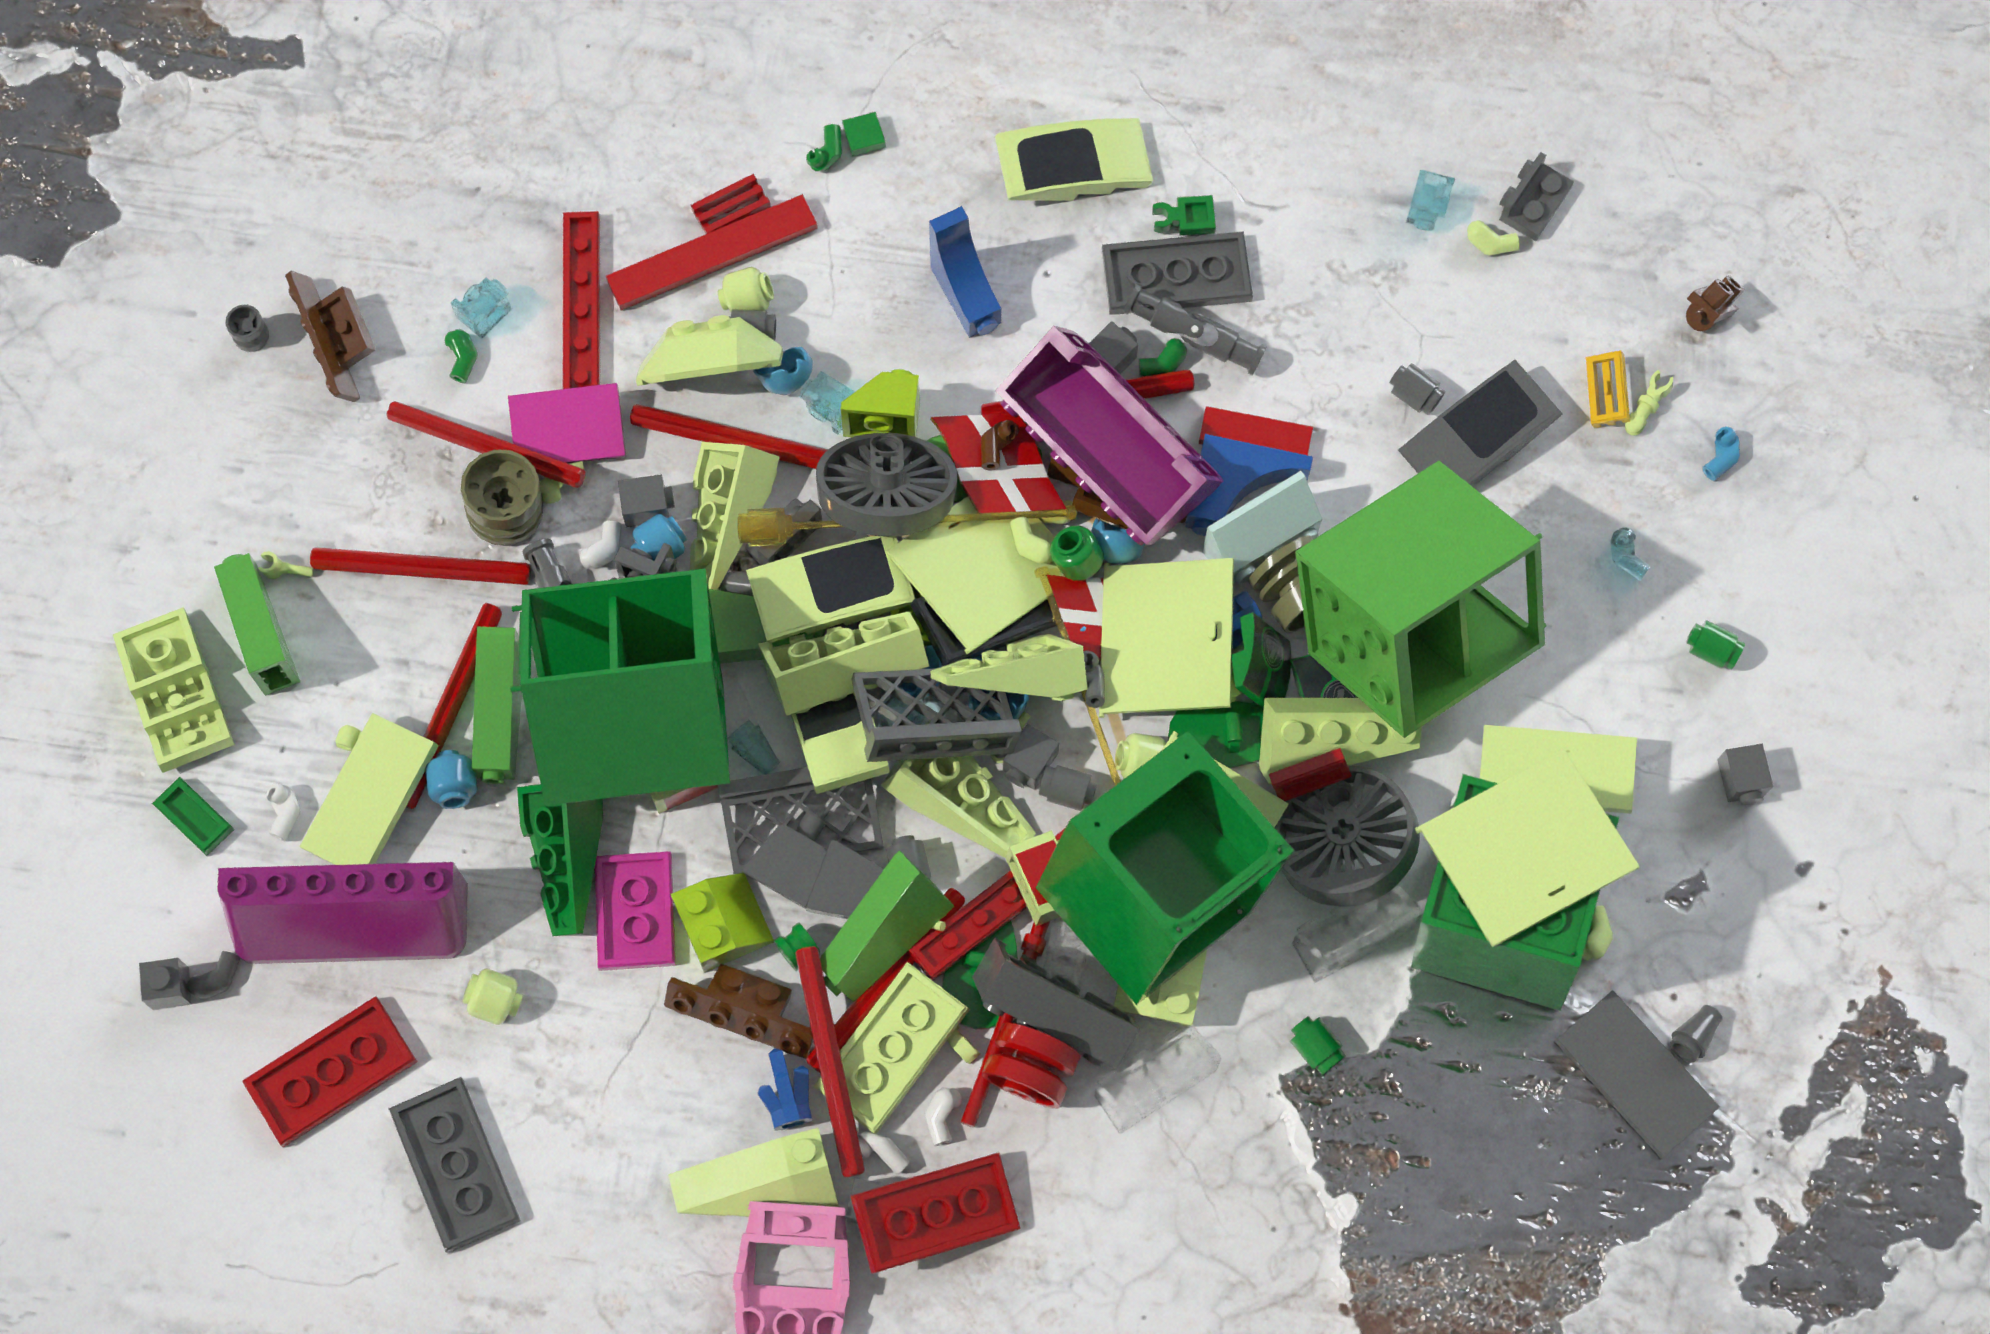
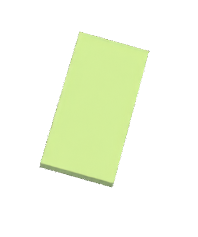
[299,713,439,865]
[1480,725,1637,814]
[813,962,970,1134]

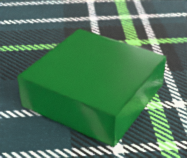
[842,111,886,156]

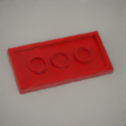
[242,996,418,1148]
[850,1152,1021,1274]

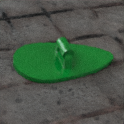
[1168,701,1264,769]
[942,921,1018,1030]

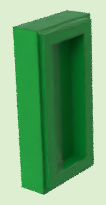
[152,777,235,856]

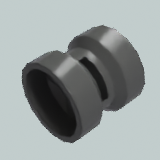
[225,305,269,352]

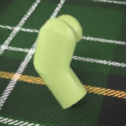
[1467,221,1519,255]
[1582,905,1613,961]

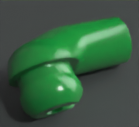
[806,124,842,172]
[444,329,478,383]
[1139,338,1187,376]

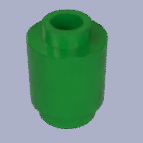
[1686,620,1745,670]
[1290,1016,1346,1075]

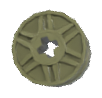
[461,450,543,546]
[1248,535,1314,633]

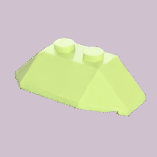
[636,315,783,386]

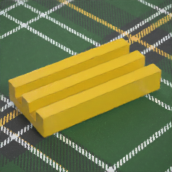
[1586,350,1630,428]

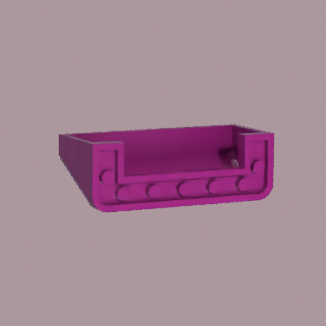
[995,326,1224,546]
[217,862,468,964]

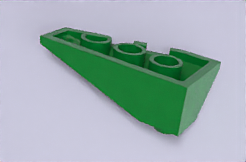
[517,784,603,936]

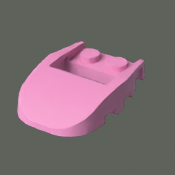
[733,1201,850,1334]

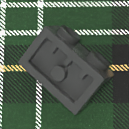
[1499,152,1574,241]
[745,499,822,565]
[614,543,677,579]

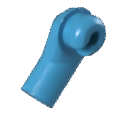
[1702,427,1740,481]

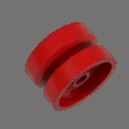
[982,1022,1081,1108]

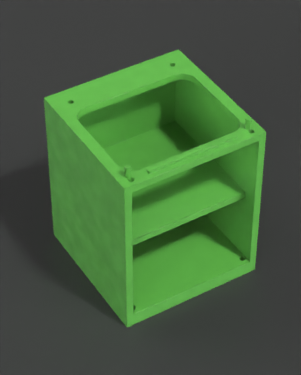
[1295,461,1547,738]

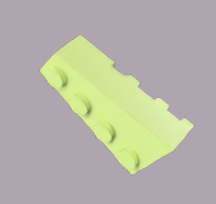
[758,612,929,716]
[1259,698,1422,784]

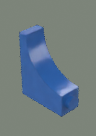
[929,206,1002,338]
[1185,434,1313,536]

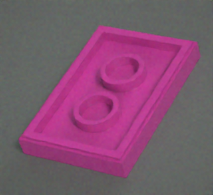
[508,383,626,464]
[595,851,676,971]

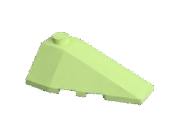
[881,720,1036,858]

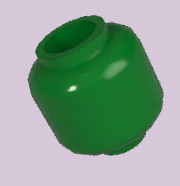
[1050,525,1104,581]

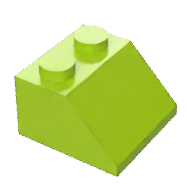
[840,369,920,437]
[671,873,774,973]

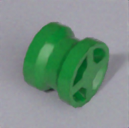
[774,922,821,971]

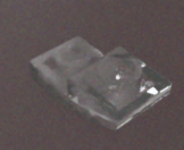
[1043,917,1088,988]

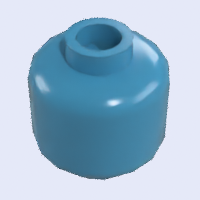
[630,514,688,561]
[425,750,478,809]

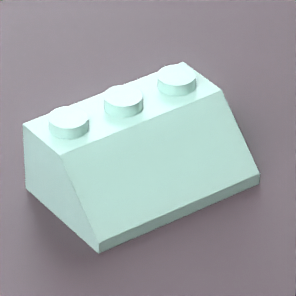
[1203,471,1322,584]

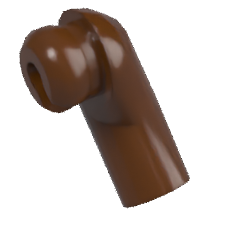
[981,420,1019,471]

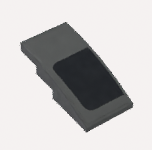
[1398,359,1563,485]

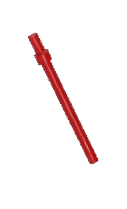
[960,921,1050,1128]

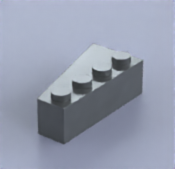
[972,938,1140,1069]

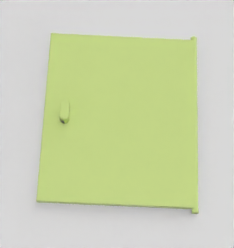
[886,497,1064,654]
[1099,558,1234,718]
[1415,747,1640,948]

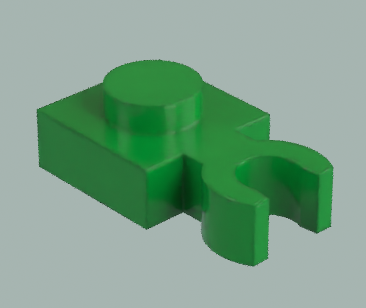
[1152,195,1216,236]

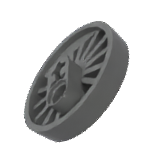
[816,433,957,536]
[1275,766,1420,907]

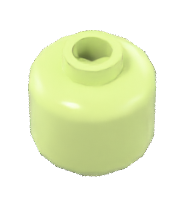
[718,267,774,312]
[1115,733,1166,779]
[462,969,523,1025]

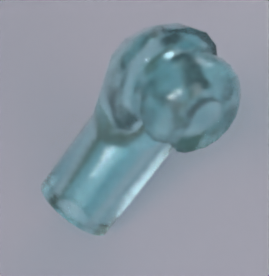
[1610,527,1651,581]

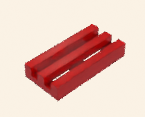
[691,173,771,234]
[1269,748,1352,801]

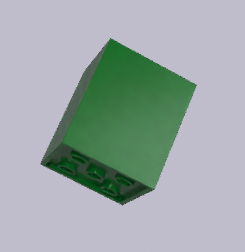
[510,568,730,806]
[1036,731,1294,1005]
[1411,774,1620,1011]

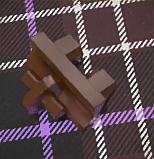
[1686,275,1744,332]

